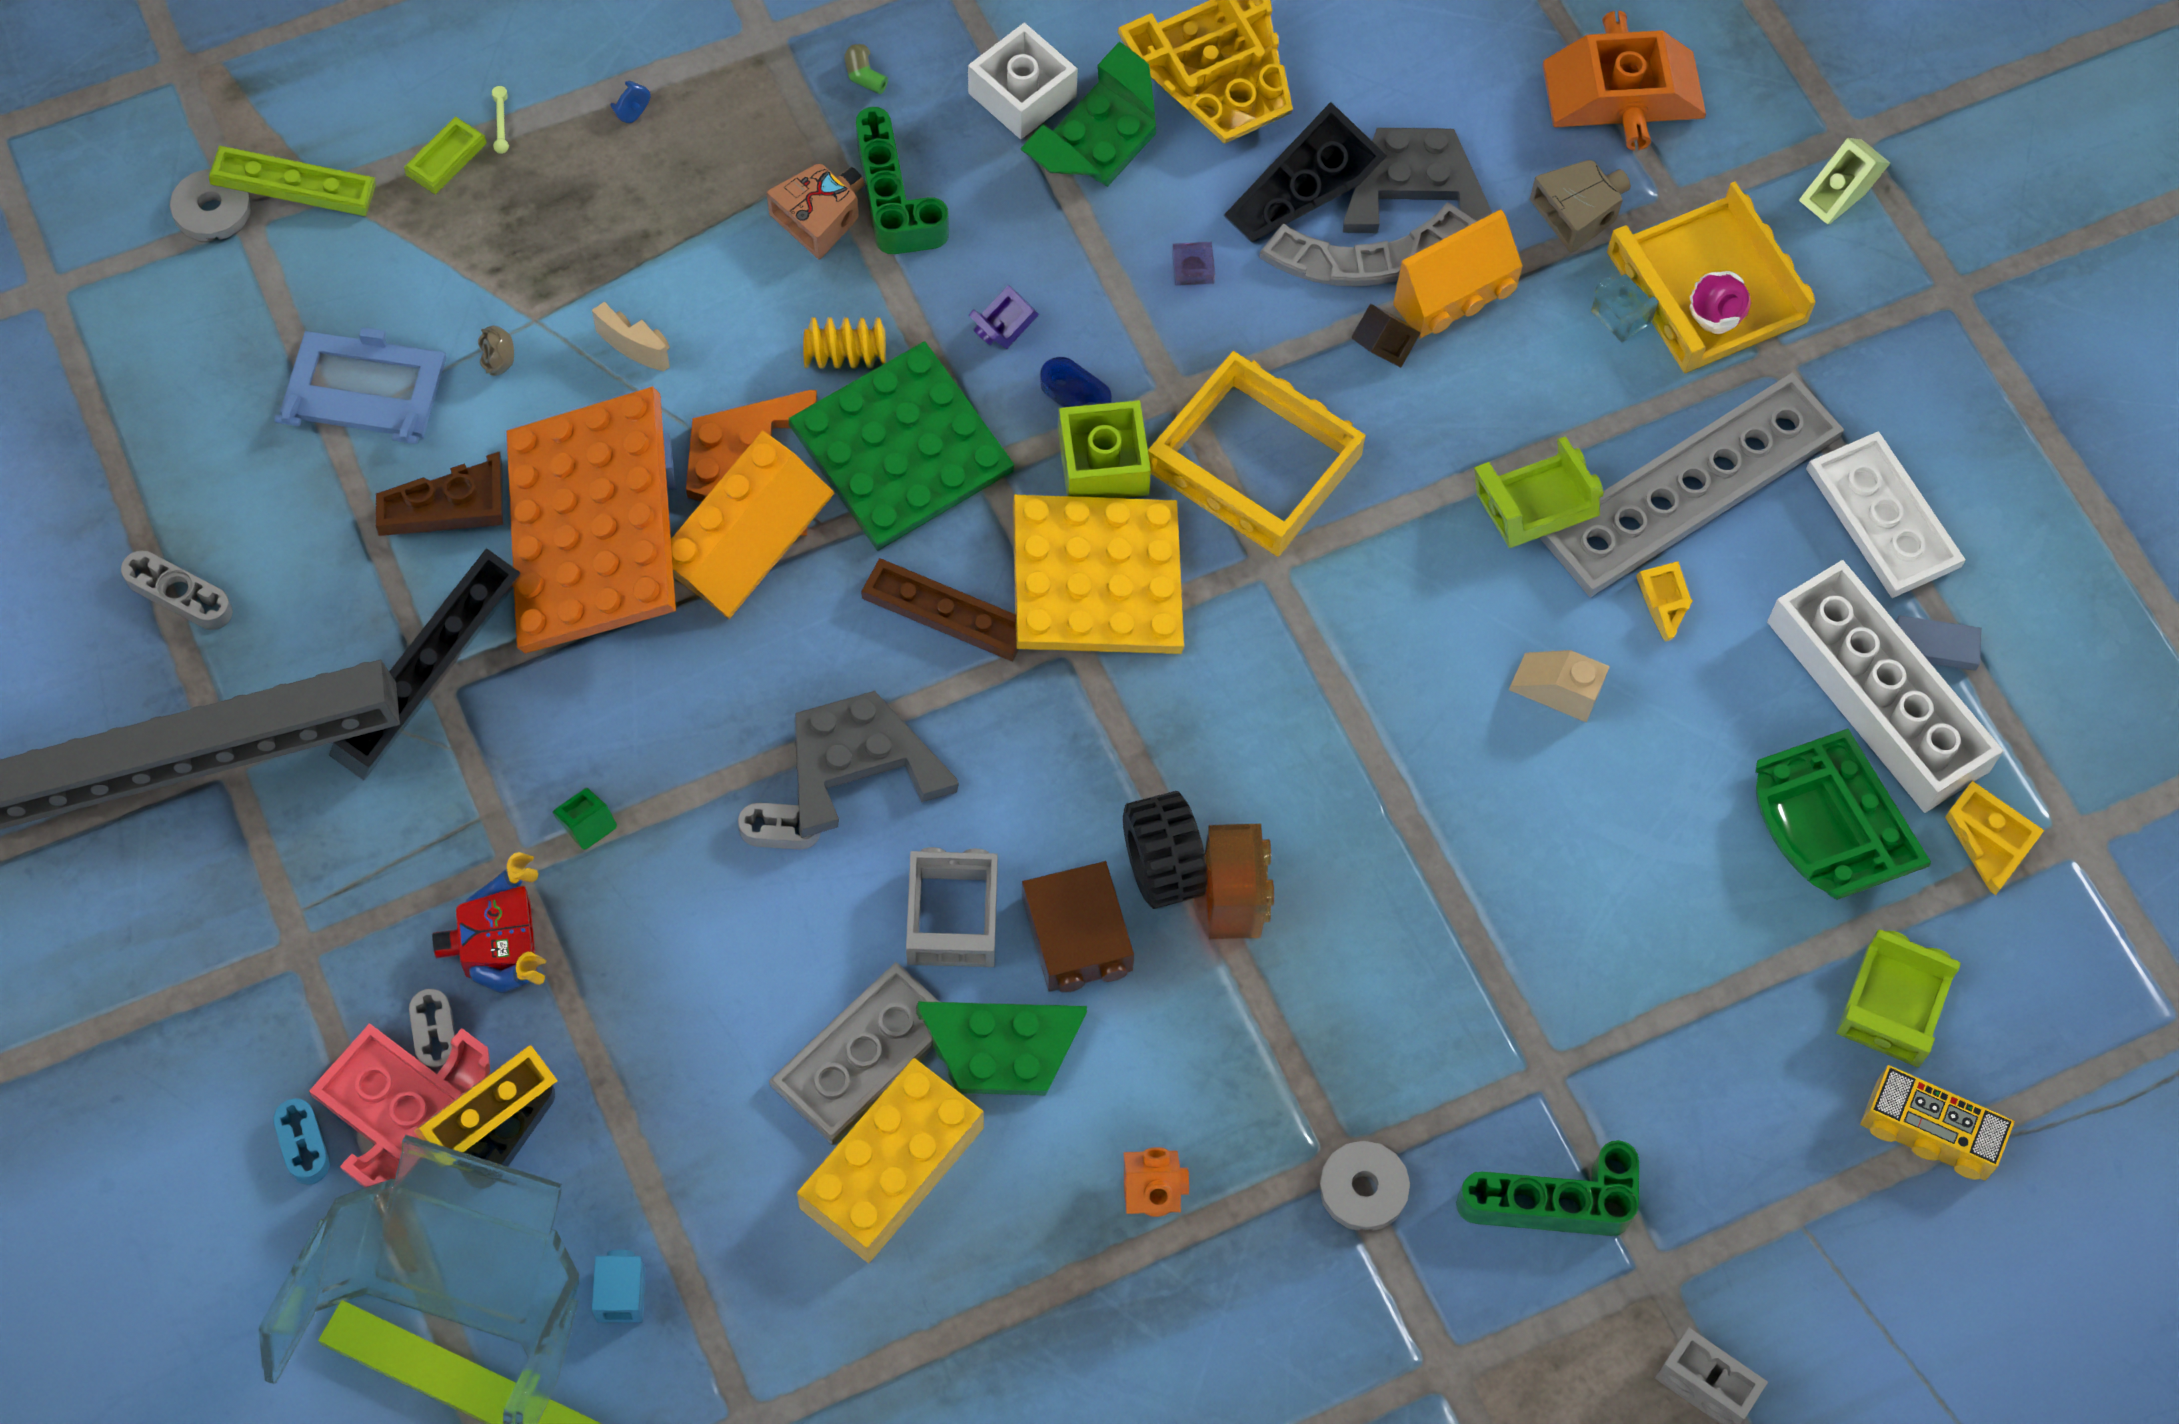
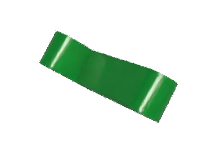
[856,107,949,254]
[1456,1140,1639,1236]

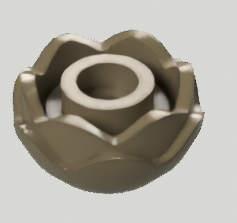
[478,325,514,376]

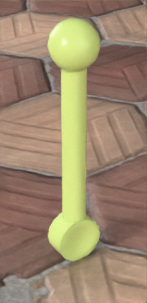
[492,86,509,154]

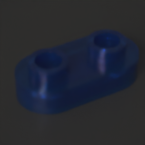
[1040,357,1112,407]

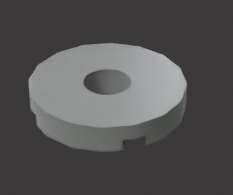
[169,169,251,241]
[1319,1141,1410,1231]

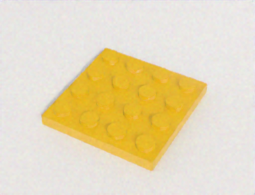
[1013,494,1184,654]

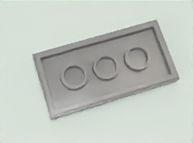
[769,962,939,1145]

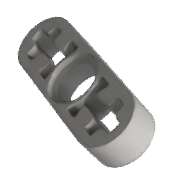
[121,551,233,630]

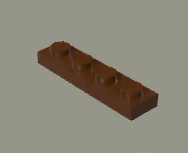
[861,558,1019,662]

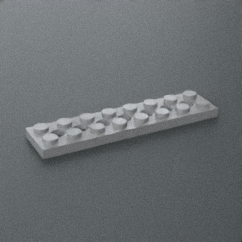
[1540,372,1844,598]

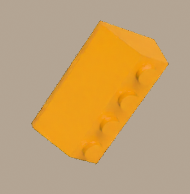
[671,430,834,620]

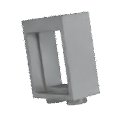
[906,847,998,967]

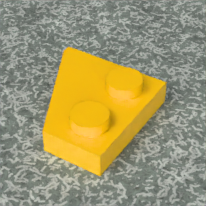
[1945,781,2044,895]

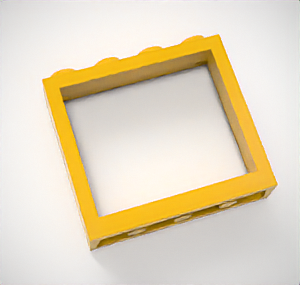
[1148,351,1366,557]

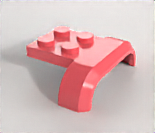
[309,1023,490,1192]

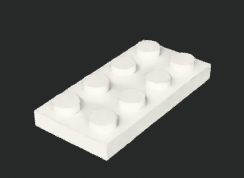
[1806,431,1966,598]

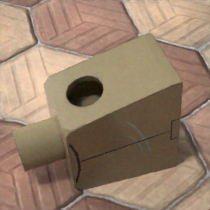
[1529,160,1631,253]

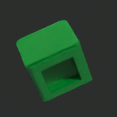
[552,788,617,850]

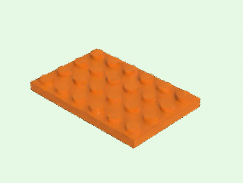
[506,386,676,654]

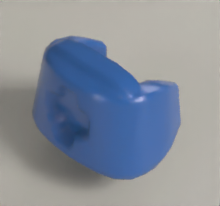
[610,81,651,124]

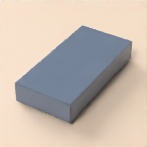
[1895,615,1982,671]

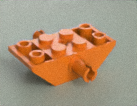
[1542,11,1706,151]

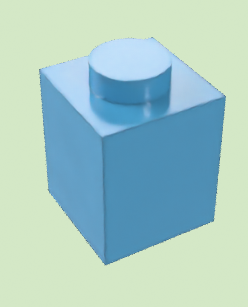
[592,1249,646,1323]

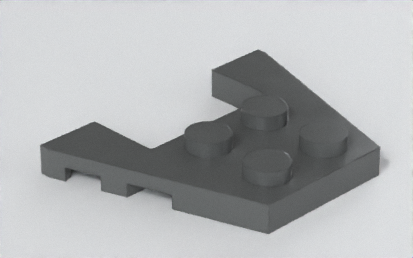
[1343,128,1492,233]
[794,691,959,838]

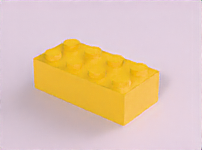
[797,1058,984,1264]

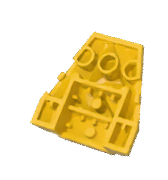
[1117,0,1293,144]

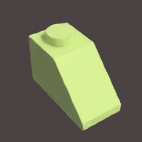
[1799,138,1890,224]

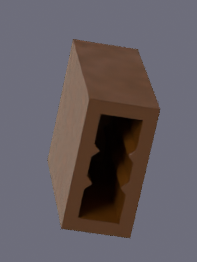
[1022,861,1134,992]

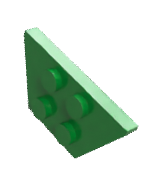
[916,1001,1087,1095]

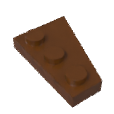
[376,451,503,536]

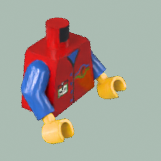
[432,852,547,993]

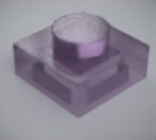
[1172,242,1215,286]

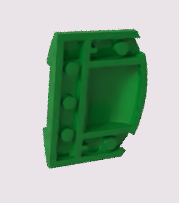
[1755,728,1931,900]

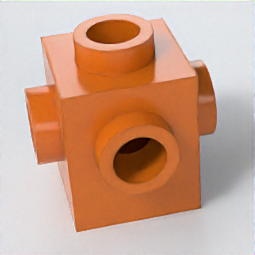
[1123,1147,1189,1217]

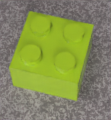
[1058,400,1151,498]

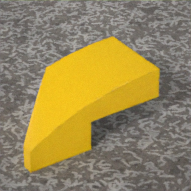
[1636,561,1693,642]

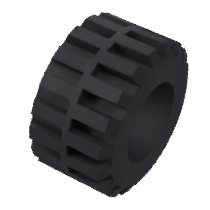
[1123,791,1208,909]

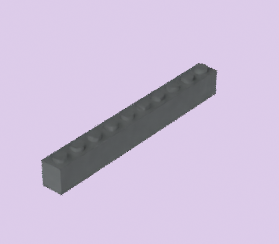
[0,659,400,829]

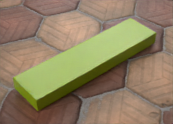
[209,145,376,217]

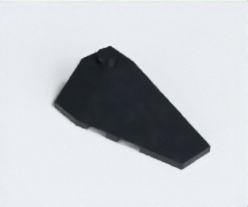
[1223,102,1387,243]

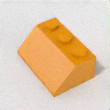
[1393,209,1522,339]

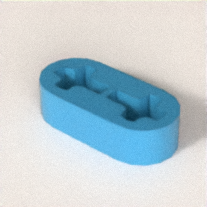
[273,1098,330,1185]

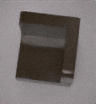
[1352,303,1421,368]

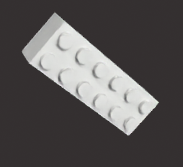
[1767,560,2004,813]

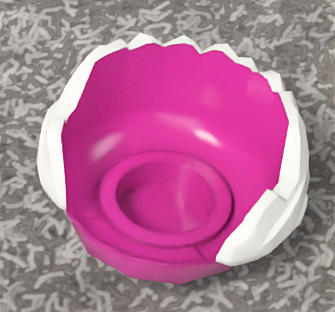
[1689,271,1751,334]

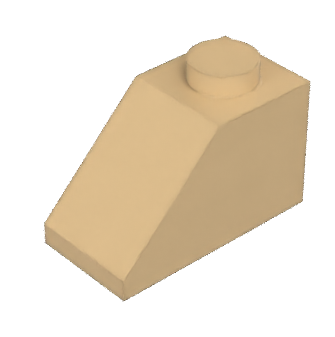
[1509,650,1610,723]

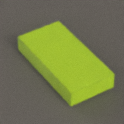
[404,116,487,195]

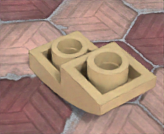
[592,302,670,372]

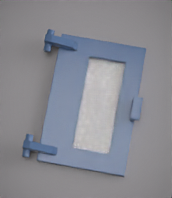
[275,327,447,444]

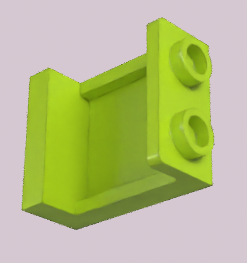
[1474,436,1604,548]
[1835,929,1961,1068]

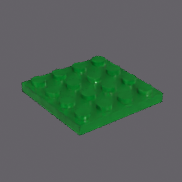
[789,341,1015,551]

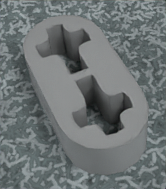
[738,803,821,850]
[409,989,456,1074]

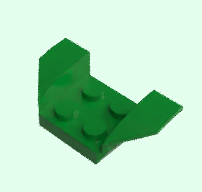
[1020,41,1156,187]

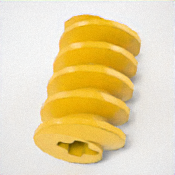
[803,317,886,369]

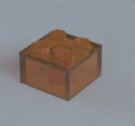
[1205,823,1274,939]

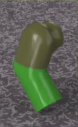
[844,44,888,95]

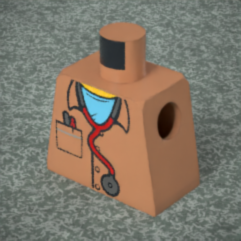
[767,164,865,260]

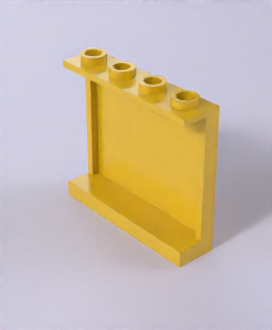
[1607,181,1816,374]

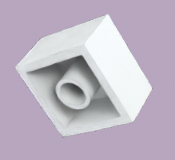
[968,22,1078,139]

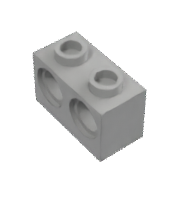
[1655,1328,1768,1424]

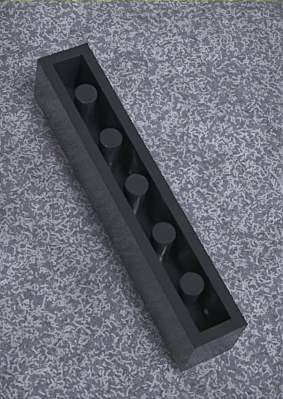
[329,548,521,780]

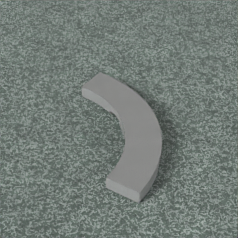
[1259,202,1477,287]

